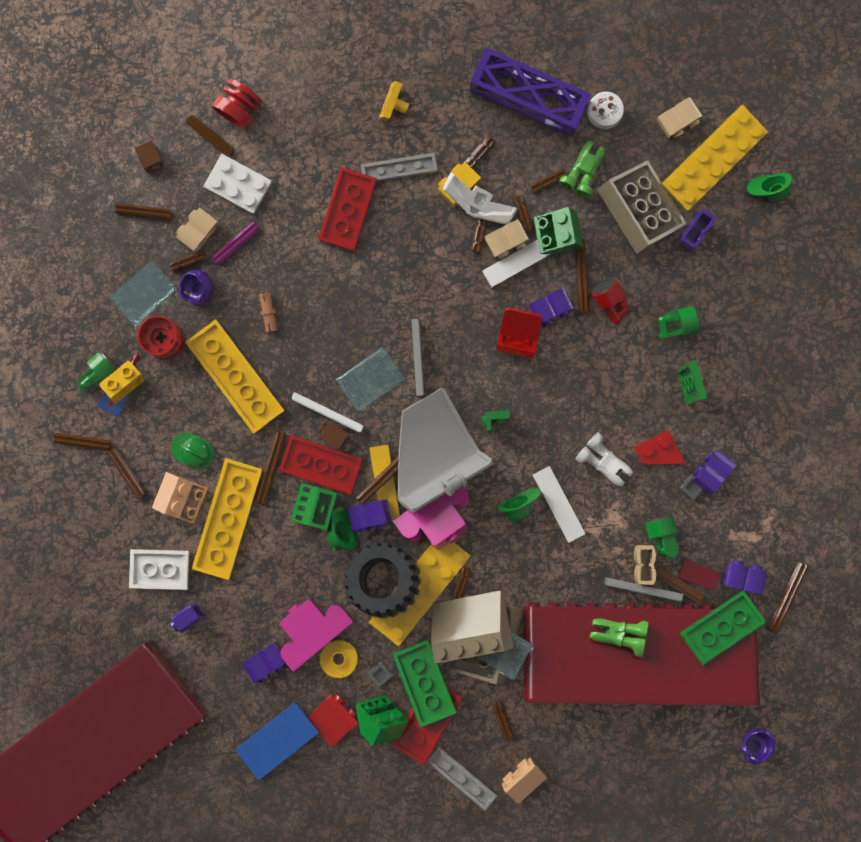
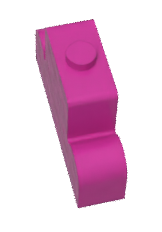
[393,488,470,550]
[280,599,354,672]

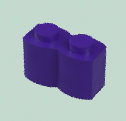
[679,209,715,251]
[528,288,573,327]
[692,450,736,495]
[348,499,392,533]
[722,560,767,595]
[170,603,205,633]
[242,642,286,684]

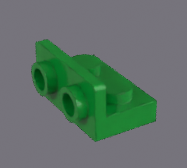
[481,410,510,432]

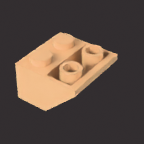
[152,472,208,524]
[502,758,547,804]

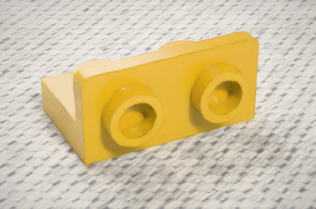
[99,361,145,404]

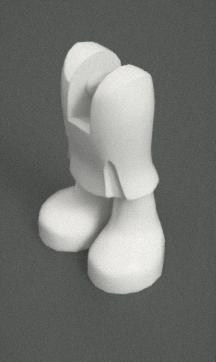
[575,432,633,487]

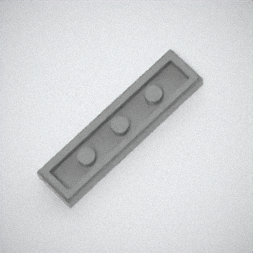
[360,153,438,182]
[411,319,424,397]
[604,577,683,601]
[427,746,498,811]

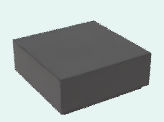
[679,474,703,501]
[367,661,394,688]

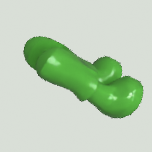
[559,140,605,198]
[590,619,648,658]

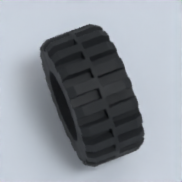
[343,542,421,618]

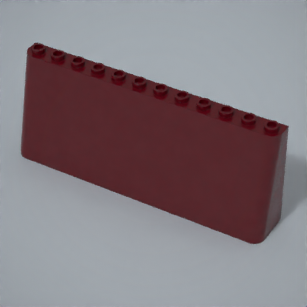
[523,602,760,706]
[0,640,207,842]

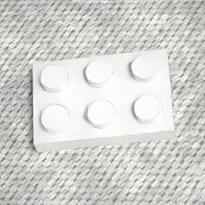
[203,154,272,215]
[129,549,189,590]

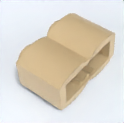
[657,97,702,139]
[176,208,219,253]
[484,219,529,259]
[634,545,656,585]

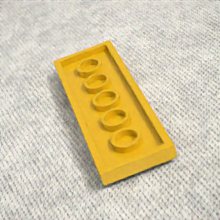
[661,104,768,212]
[185,319,285,434]
[192,458,263,580]
[369,543,470,646]

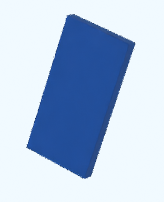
[235,701,320,780]

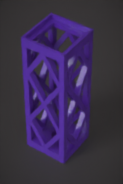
[469,47,591,137]

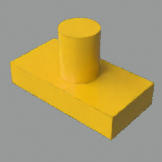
[379,81,409,122]

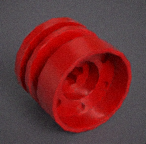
[212,79,263,129]
[137,315,184,360]

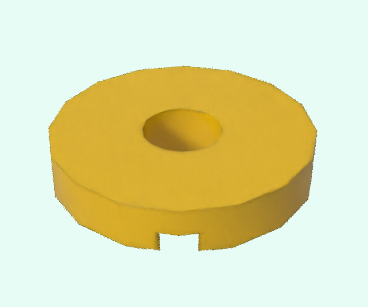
[320,640,358,678]

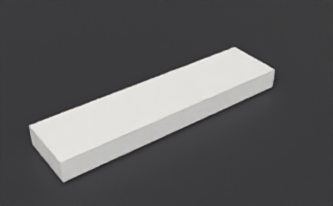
[482,240,551,288]
[292,392,364,433]
[532,466,585,543]

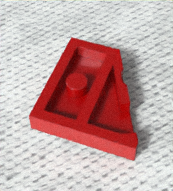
[633,430,685,464]

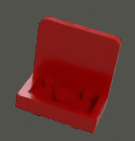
[496,308,543,359]
[308,692,359,746]

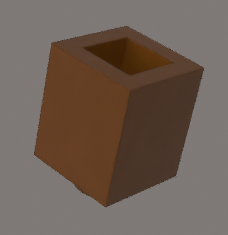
[134,140,164,173]
[318,421,349,450]

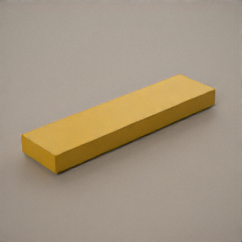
[369,445,400,522]

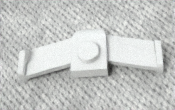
[443,172,517,225]

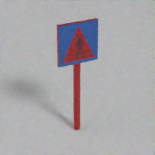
[97,354,139,416]

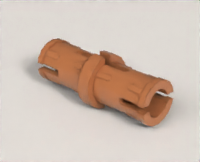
[259,293,277,332]

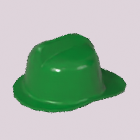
[747,173,792,202]
[171,432,215,470]
[498,488,541,523]
[326,507,357,551]

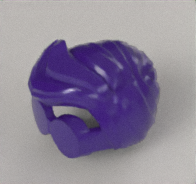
[178,270,212,306]
[740,728,776,765]

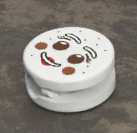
[587,92,624,130]

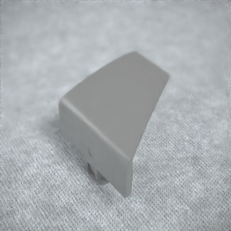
[398,388,494,513]

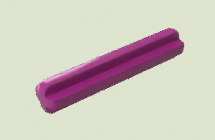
[212,222,260,265]

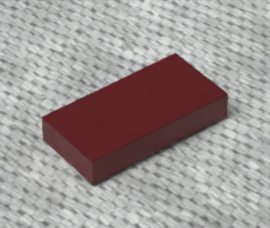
[678,559,721,591]

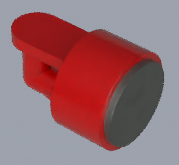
[592,278,629,325]

